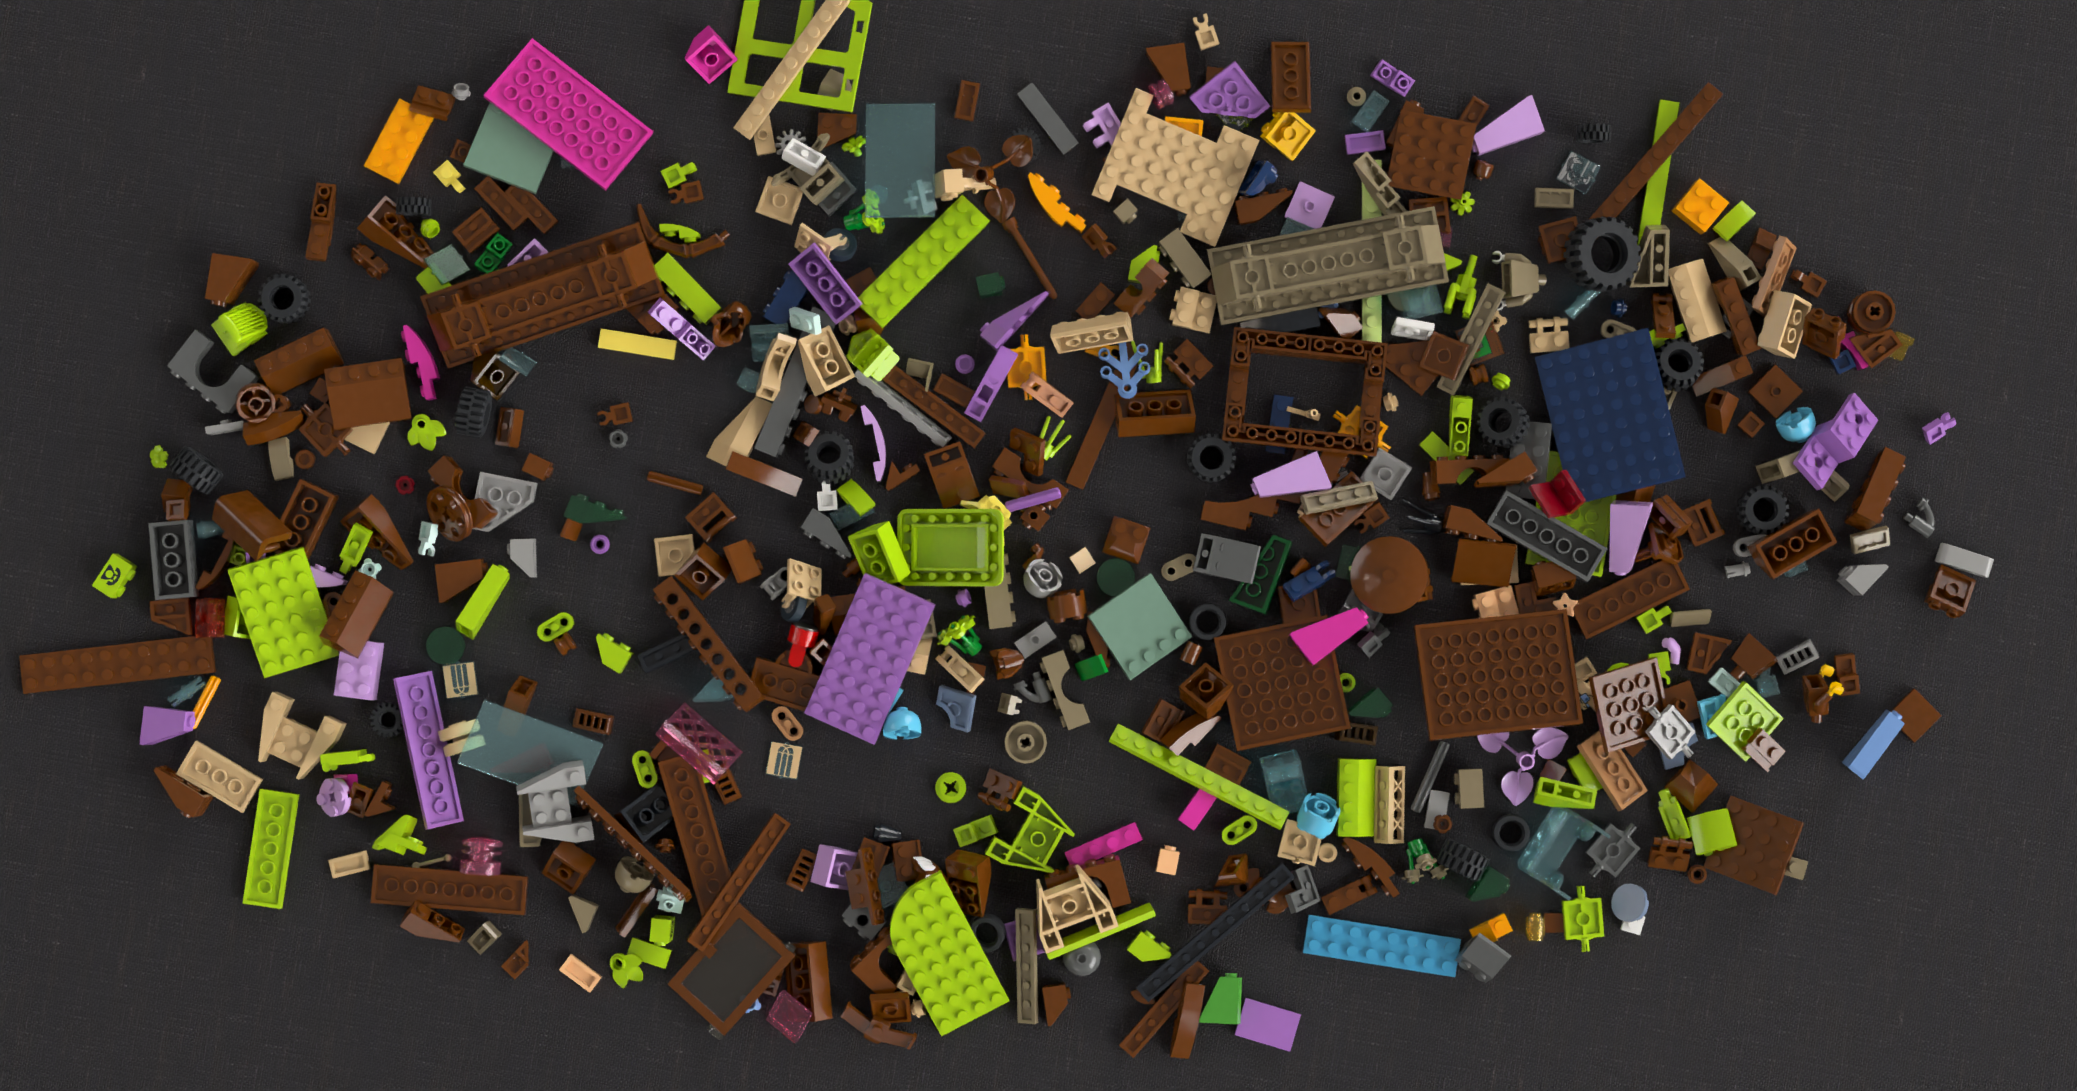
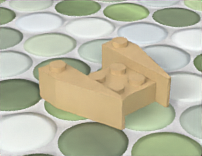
[258,691,347,780]
[1036,864,1119,954]

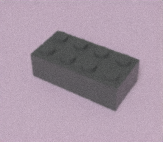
[149,520,199,600]

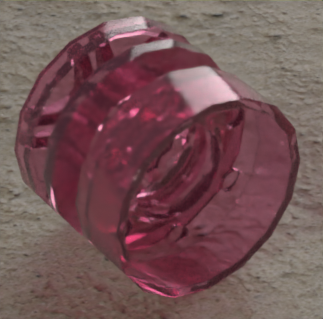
[460,837,503,876]

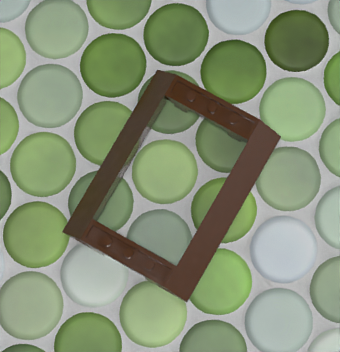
[1222,327,1388,457]

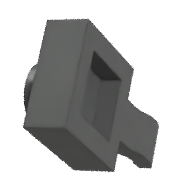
[1357,623,1390,658]

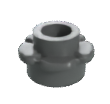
[609,429,628,448]

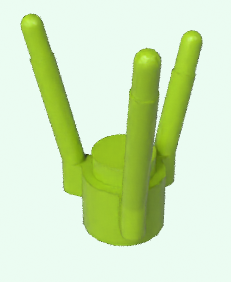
[1131,341,1163,383]
[1040,416,1071,460]

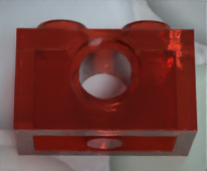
[195,598,225,639]

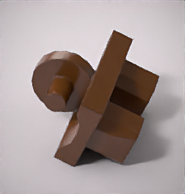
[821,388,858,422]

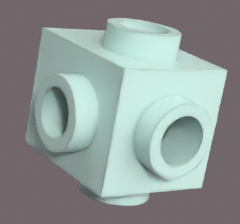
[656,886,684,914]

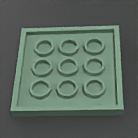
[463,102,554,194]
[1087,573,1192,680]

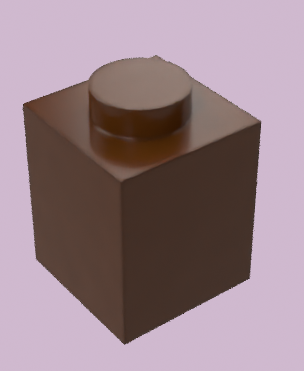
[522,453,554,480]

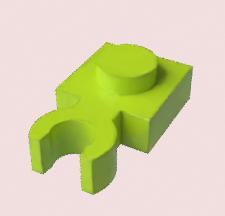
[1648,651,1671,684]

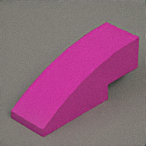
[1178,789,1217,831]

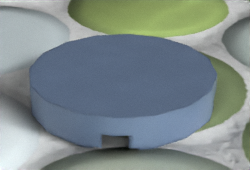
[1611,883,1649,922]

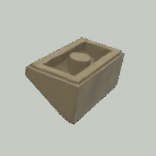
[1816,465,1850,502]
[1670,609,1712,627]

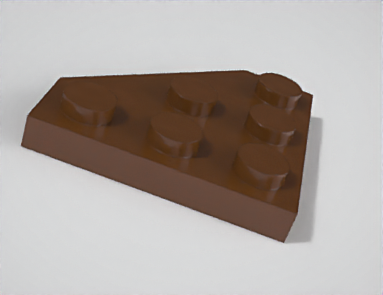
[1385,341,1438,396]

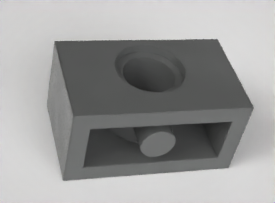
[842,905,887,940]

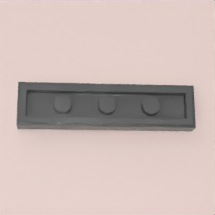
[1017,83,1079,155]

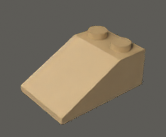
[798,325,855,397]

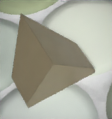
[817,69,856,111]

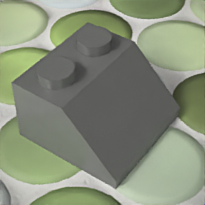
[1455,933,1511,983]

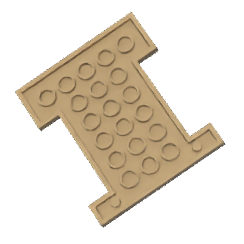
[1091,88,1259,247]

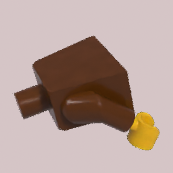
[1802,664,1844,723]

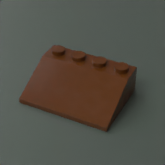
[324,358,412,430]

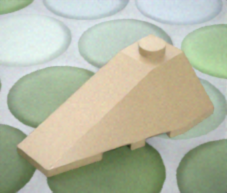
[706,396,772,466]

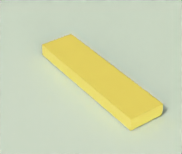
[598,329,677,360]

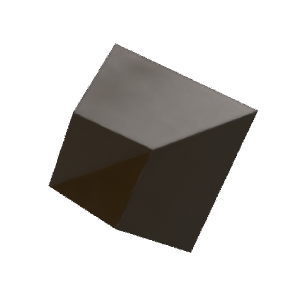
[471,351,521,401]

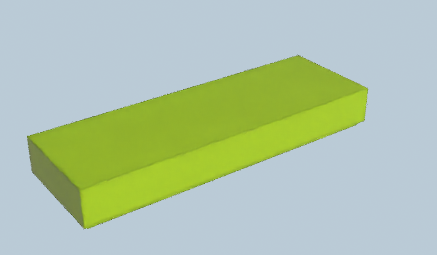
[1419,431,1474,485]

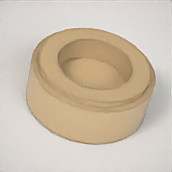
[1318,843,1337,862]

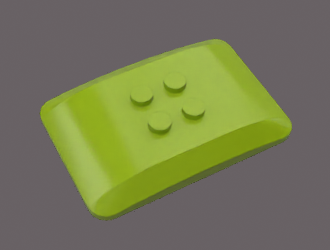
[897,509,1004,586]

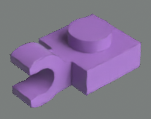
[1922,412,1956,445]

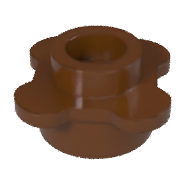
[655,839,675,853]

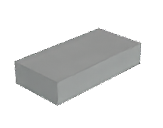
[1424,790,1450,829]

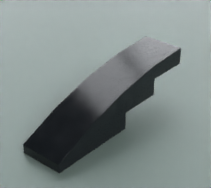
[1240,307,1320,333]

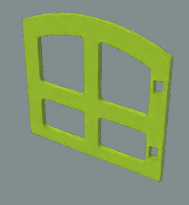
[727,0,873,112]

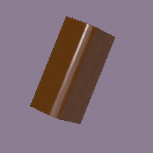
[212,490,293,561]

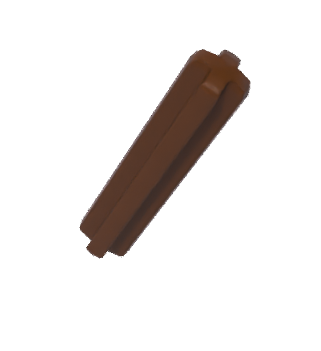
[647,471,703,495]

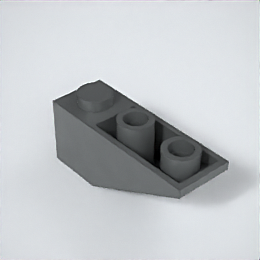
[801,508,852,559]

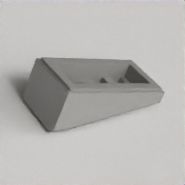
[1776,639,1819,675]

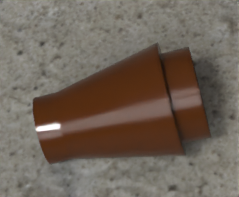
[1422,472,1441,501]

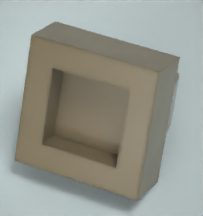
[998,693,1022,715]

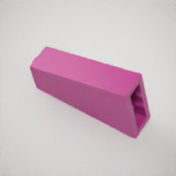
[1289,607,1369,666]

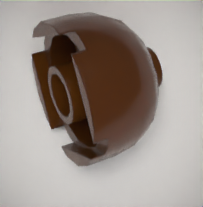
[235,383,275,423]

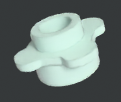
[359,558,382,579]

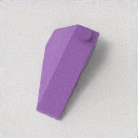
[980,291,1049,352]

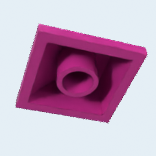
[685,25,738,84]

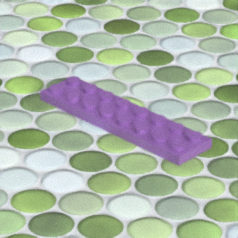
[393,671,464,830]

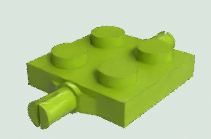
[1562,886,1604,952]

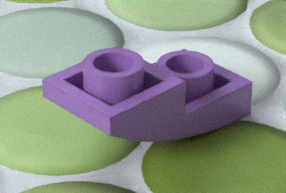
[1370,59,1415,97]

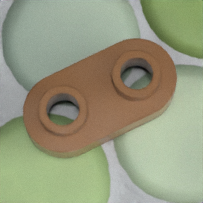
[772,706,803,741]

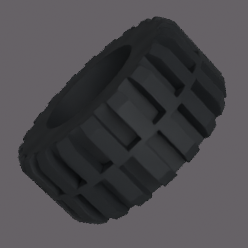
[1563,217,1641,292]

